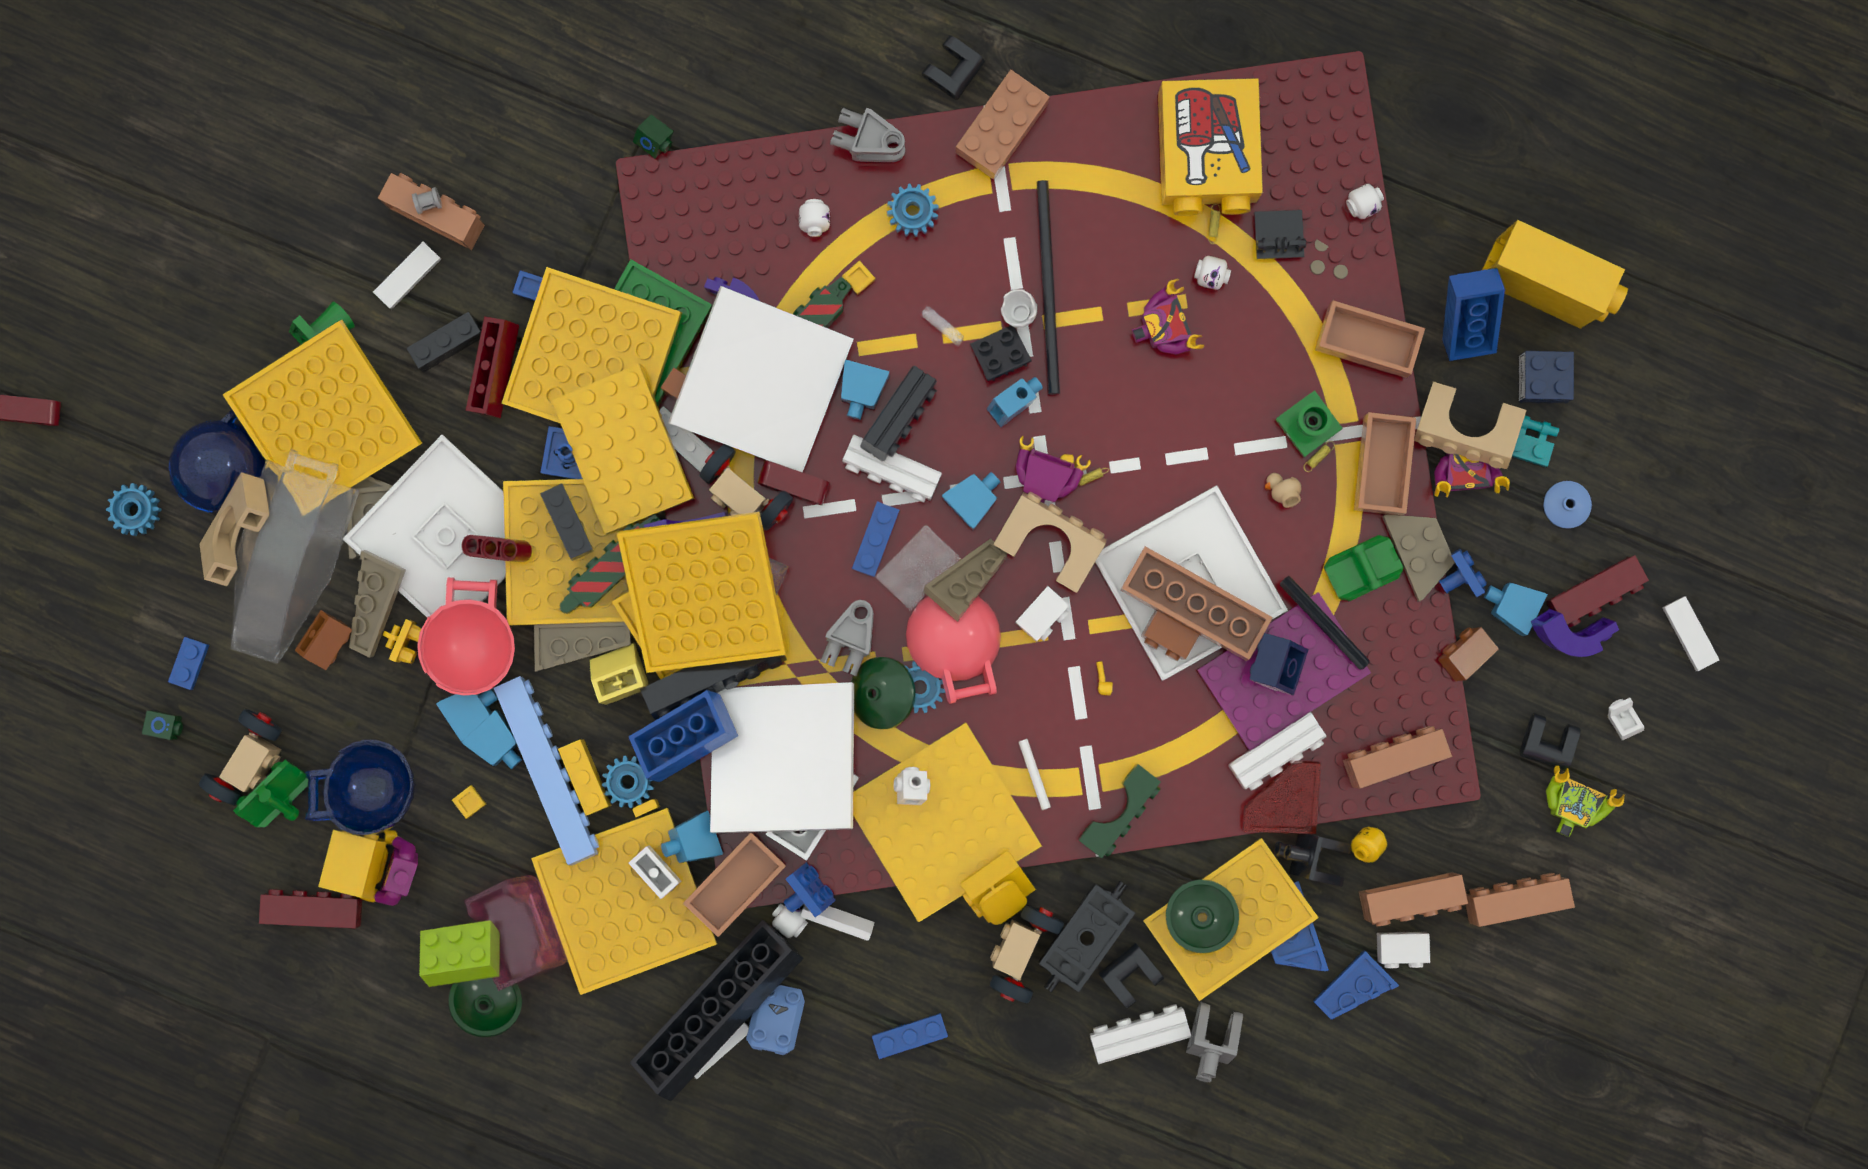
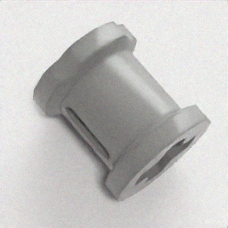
[412,187,442,214]

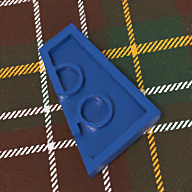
[1313,951,1399,1019]

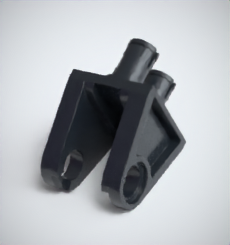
[1273,832,1351,887]

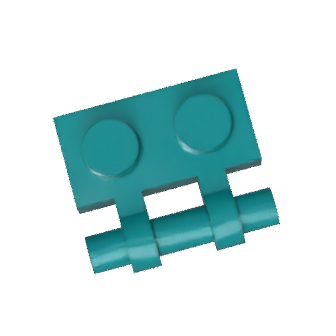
[1512,415,1559,467]

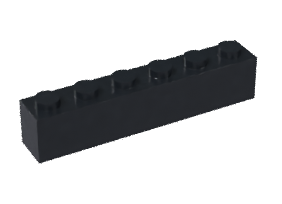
[640,655,787,720]

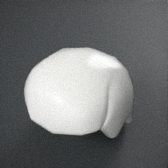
[1001,289,1037,328]

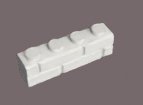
[842,435,942,503]
[1228,712,1326,791]
[1089,1004,1191,1064]

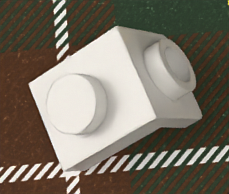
[1608,698,1644,740]

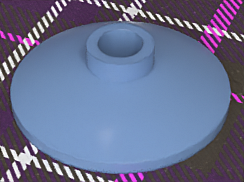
[1543,481,1592,528]

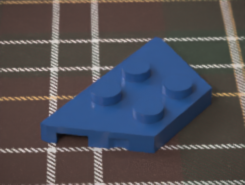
[1271,881,1329,972]

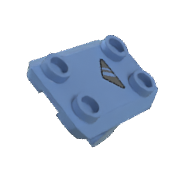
[746,985,805,1055]

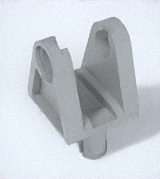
[830,108,905,162]
[820,600,874,676]
[1186,1002,1243,1082]

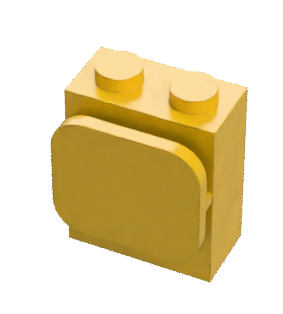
[318,827,388,899]
[961,851,1036,925]

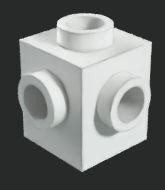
[894,767,930,805]

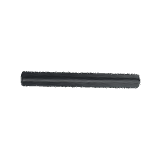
[1280,576,1370,670]

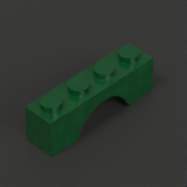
[1078,764,1161,858]

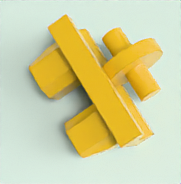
[383,619,422,663]

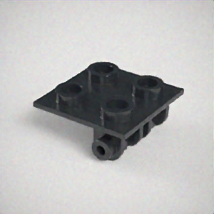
[1254,210,1306,259]
[970,326,1032,381]

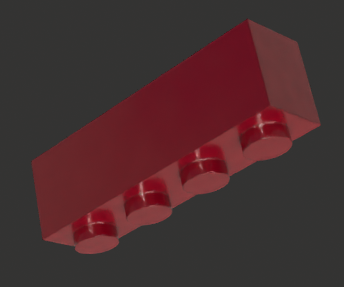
[466,317,519,418]
[1545,555,1649,628]
[259,889,362,928]

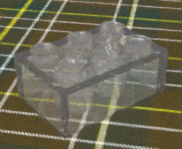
[876,525,961,612]

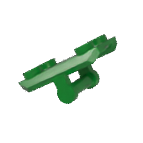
[1324,535,1403,601]
[233,760,308,827]

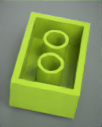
[419,920,500,987]

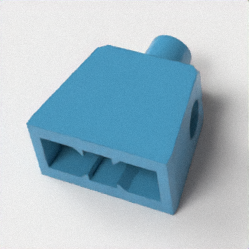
[841,360,890,420]
[987,377,1043,427]
[942,472,1001,530]
[1484,583,1548,636]
[436,689,498,742]
[462,710,522,769]
[661,811,723,863]

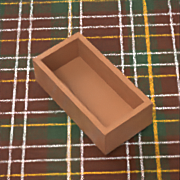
[955,70,1050,180]
[378,173,485,250]
[1315,300,1425,378]
[1354,412,1416,516]
[1343,726,1452,789]
[683,832,786,937]
[1359,872,1468,926]
[1465,873,1575,927]

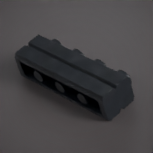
[860,366,937,462]

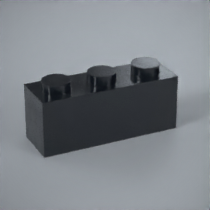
[407,312,482,372]
[540,483,594,561]

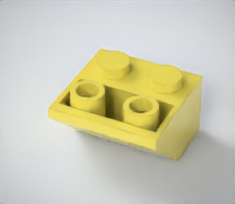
[590,643,649,705]

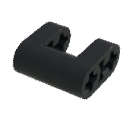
[922,35,985,100]
[1520,713,1581,771]
[1098,943,1165,1009]

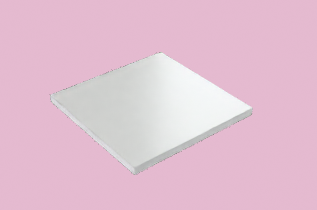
[668,286,853,472]
[343,435,506,618]
[1095,486,1288,681]
[710,682,854,833]

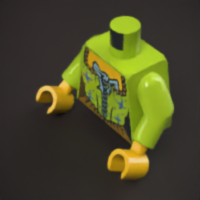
[1546,766,1625,837]

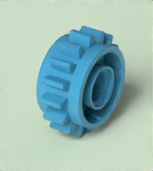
[887,184,939,237]
[106,483,162,536]
[905,661,945,713]
[602,756,655,808]

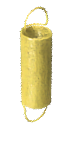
[1208,204,1220,244]
[1304,441,1335,472]
[1078,468,1109,486]

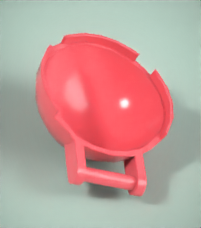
[417,577,515,696]
[906,596,1001,704]

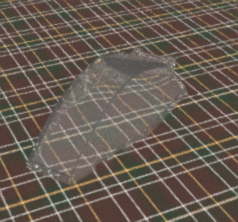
[231,449,359,664]

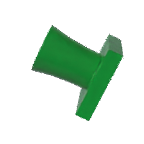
[289,302,355,345]
[1275,390,1343,458]

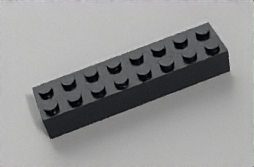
[630,920,804,1101]

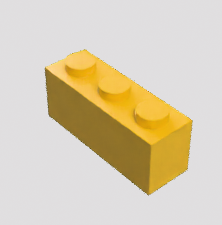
[558,739,612,816]

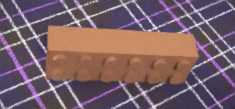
[1120,546,1273,661]

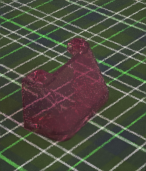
[464,875,567,991]

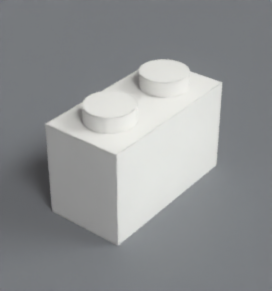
[1015,586,1069,642]
[629,845,682,899]
[1377,932,1430,968]

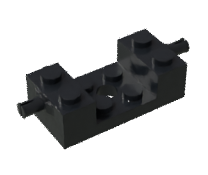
[1038,881,1135,992]

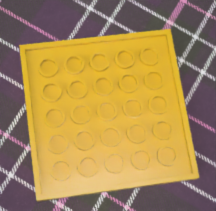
[502,267,682,423]
[223,320,422,517]
[503,479,649,625]
[617,512,787,673]
[853,723,1042,922]
[531,808,717,995]

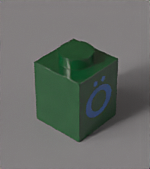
[633,114,674,158]
[142,710,183,740]

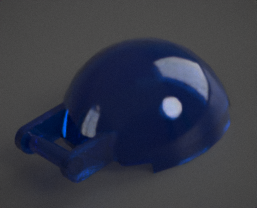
[169,409,267,513]
[305,740,415,836]

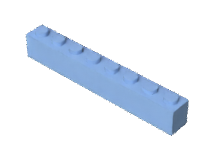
[494,676,599,866]

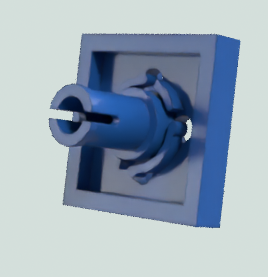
[541,426,583,479]
[1439,548,1487,597]
[784,862,836,918]

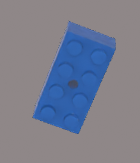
[1442,268,1505,361]
[629,690,738,782]

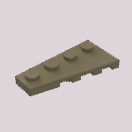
[923,539,1008,622]
[349,550,406,658]
[534,622,631,672]

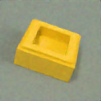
[842,261,875,295]
[452,785,486,819]
[633,799,660,817]

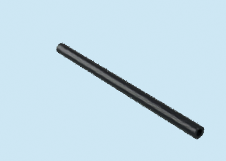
[1037,180,1060,395]

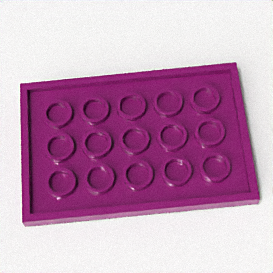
[1197,592,1371,751]

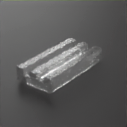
[922,306,964,346]

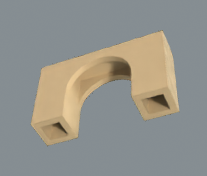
[1414,382,1526,469]
[200,472,270,586]
[993,492,1107,593]

